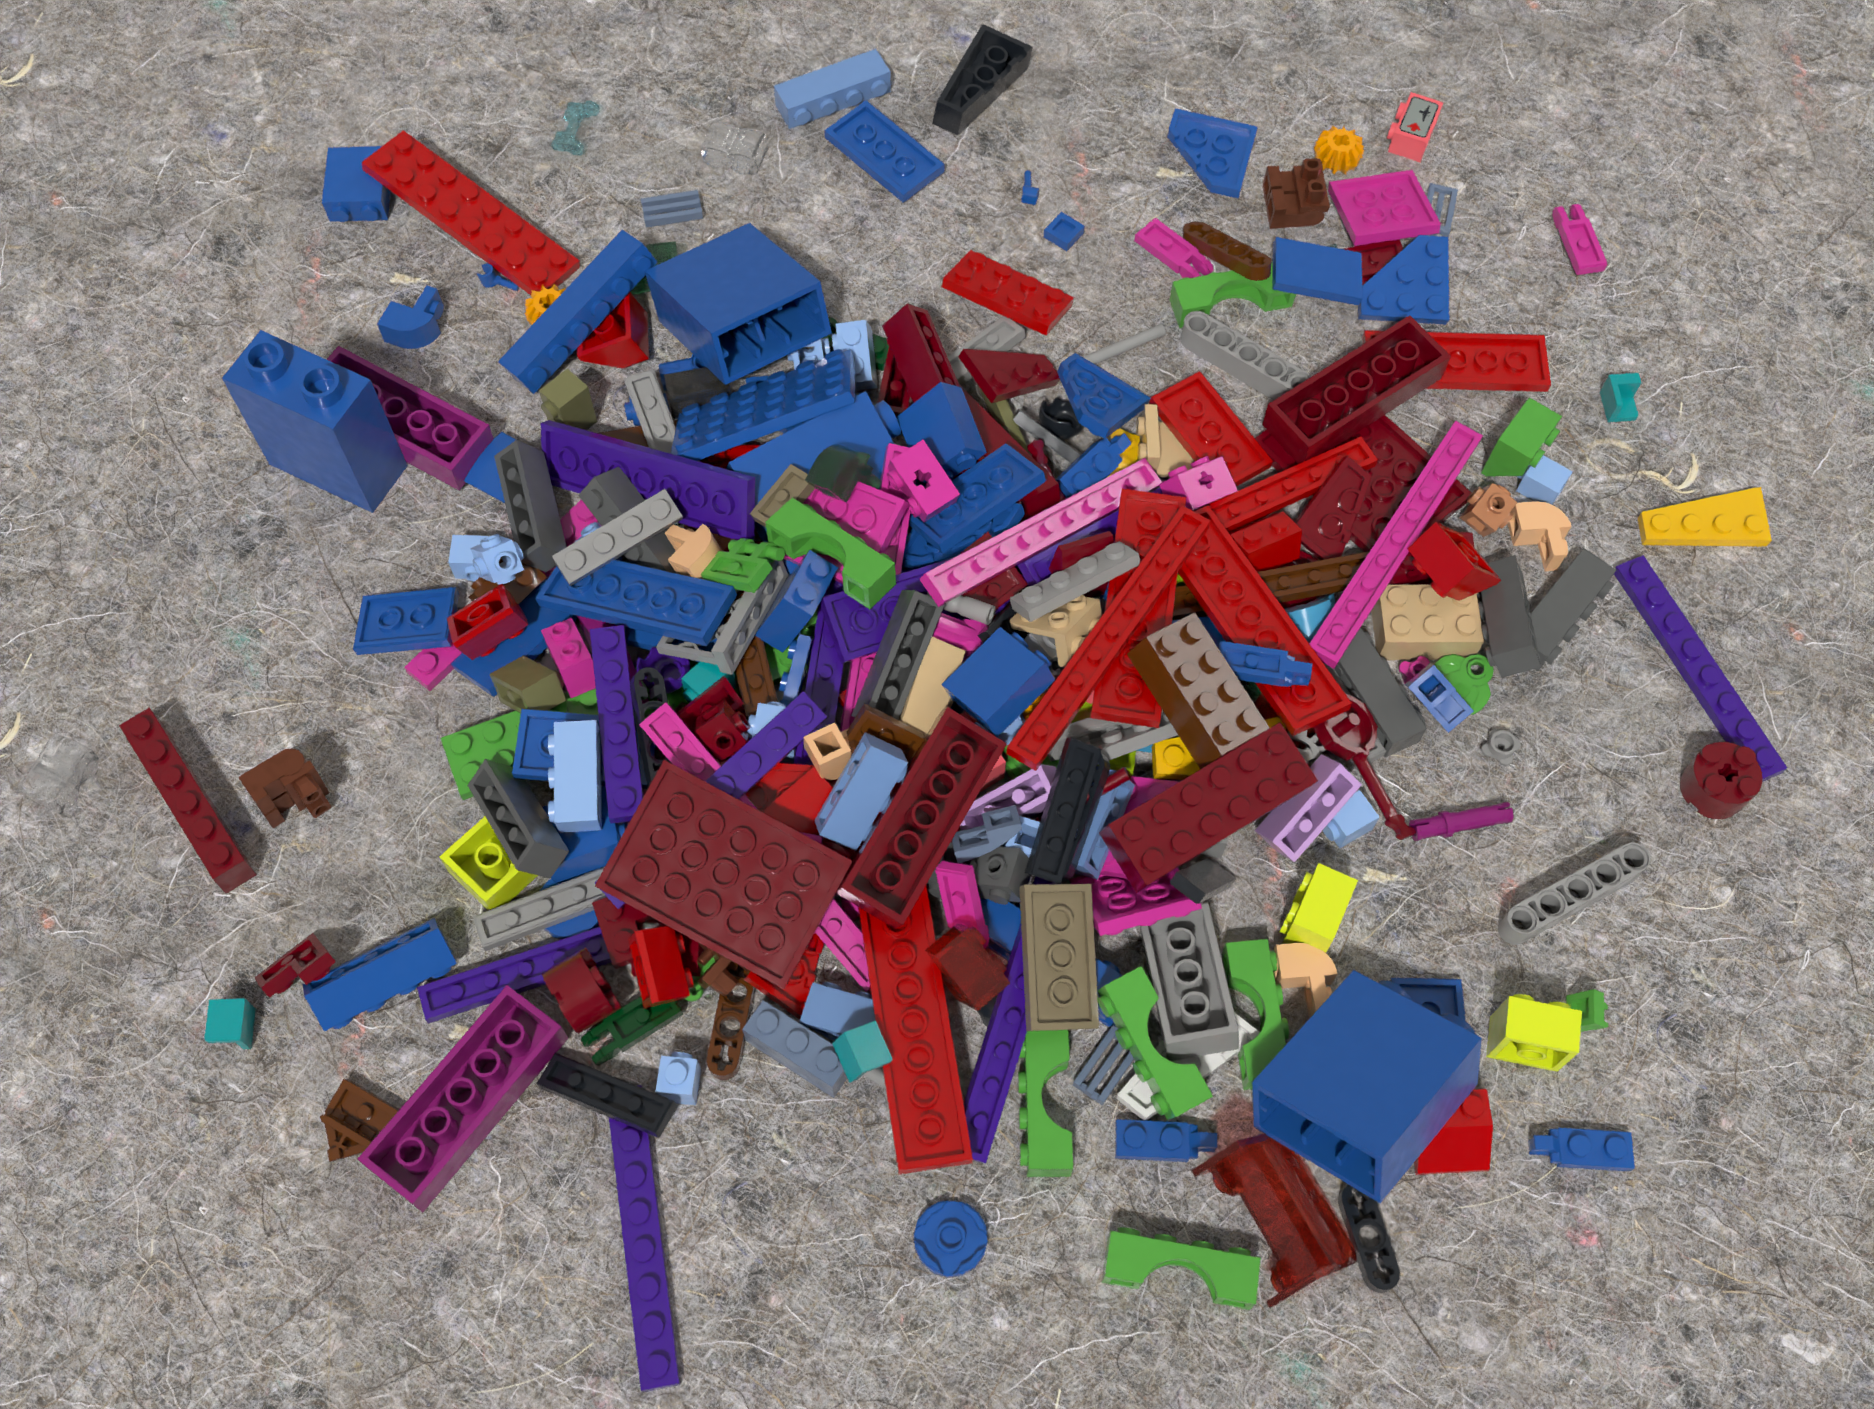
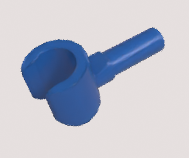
[1021,170,1039,205]
[477,263,520,292]

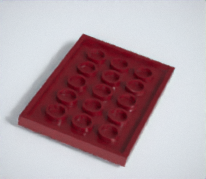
[1255,415,1472,552]
[595,760,853,989]

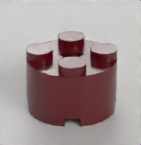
[1680,742,1763,819]
[542,947,622,1034]

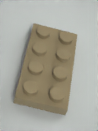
[1019,884,1099,1031]

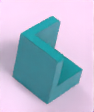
[1599,373,1642,422]
[204,998,256,1050]
[832,1021,892,1083]

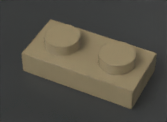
[750,464,818,527]

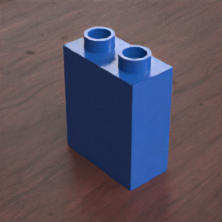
[644,223,832,385]
[222,330,408,513]
[726,391,927,583]
[1252,970,1482,1203]

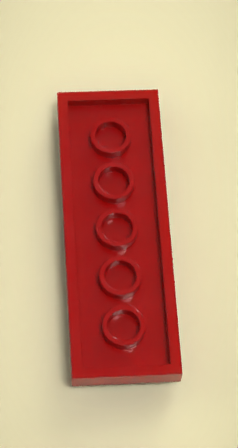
[1362,331,1551,392]

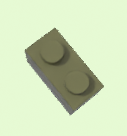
[539,368,597,430]
[490,656,566,713]

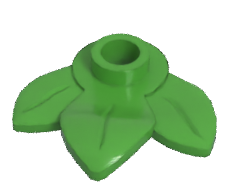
[1434,654,1494,715]

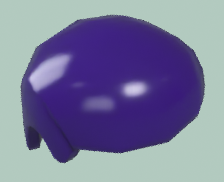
[636,647,691,694]

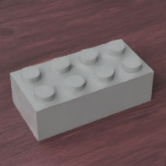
[1140,903,1239,1061]

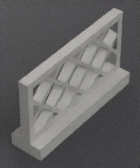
[656,551,788,675]

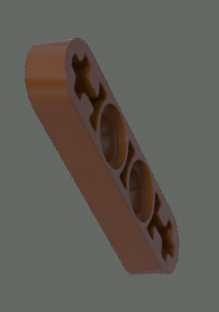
[1183,221,1271,281]
[707,961,756,1080]

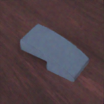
[952,805,1022,864]

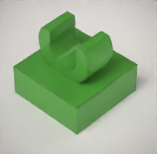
[1566,989,1608,1032]

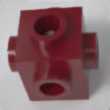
[695,699,750,762]

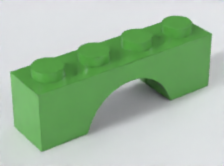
[1169,262,1296,328]
[765,497,896,609]
[1221,939,1289,1090]
[1097,966,1213,1120]
[1018,1030,1073,1177]
[1102,1227,1261,1310]

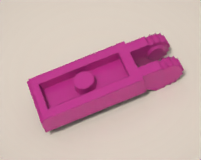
[1552,204,1607,275]
[1134,218,1214,278]
[935,861,990,951]

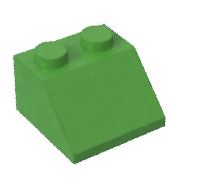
[1481,397,1562,476]

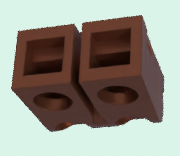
[1262,158,1330,229]
[238,749,331,828]

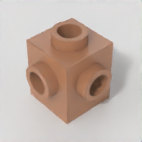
[1459,483,1517,537]

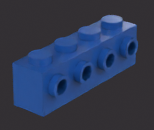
[303,918,457,1032]

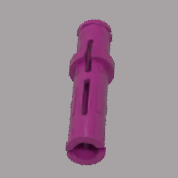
[1409,801,1514,841]

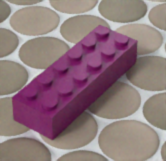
[326,345,494,491]
[357,985,568,1213]

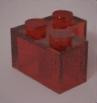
[925,923,1010,1011]

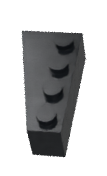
[932,24,1033,135]

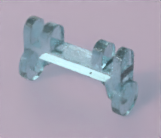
[551,101,600,156]

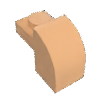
[1508,501,1572,571]
[665,524,722,580]
[803,723,852,780]
[1273,943,1338,1019]

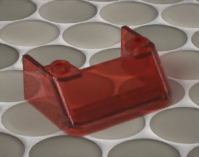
[1191,1133,1357,1308]

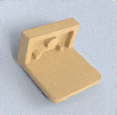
[1136,404,1195,478]
[1010,595,1102,668]

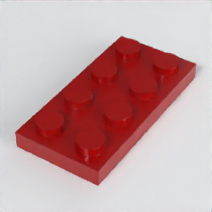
[942,250,1074,336]
[1149,371,1273,487]

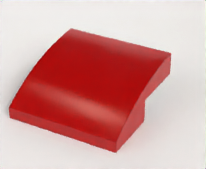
[762,766,834,843]

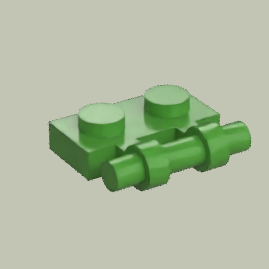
[701,538,785,593]

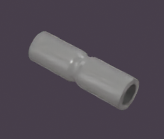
[927,592,995,625]

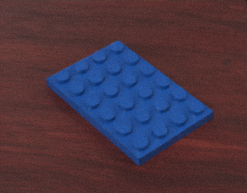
[670,349,855,461]

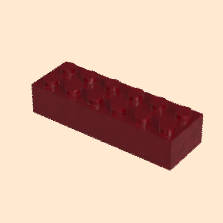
[1262,315,1451,464]
[837,707,1007,929]
[1099,722,1318,893]

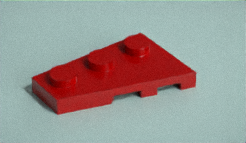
[744,933,824,1020]

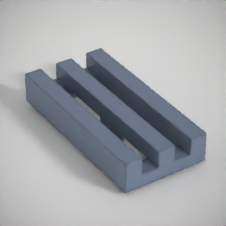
[1426,183,1458,237]
[641,190,703,228]
[1073,1026,1134,1106]

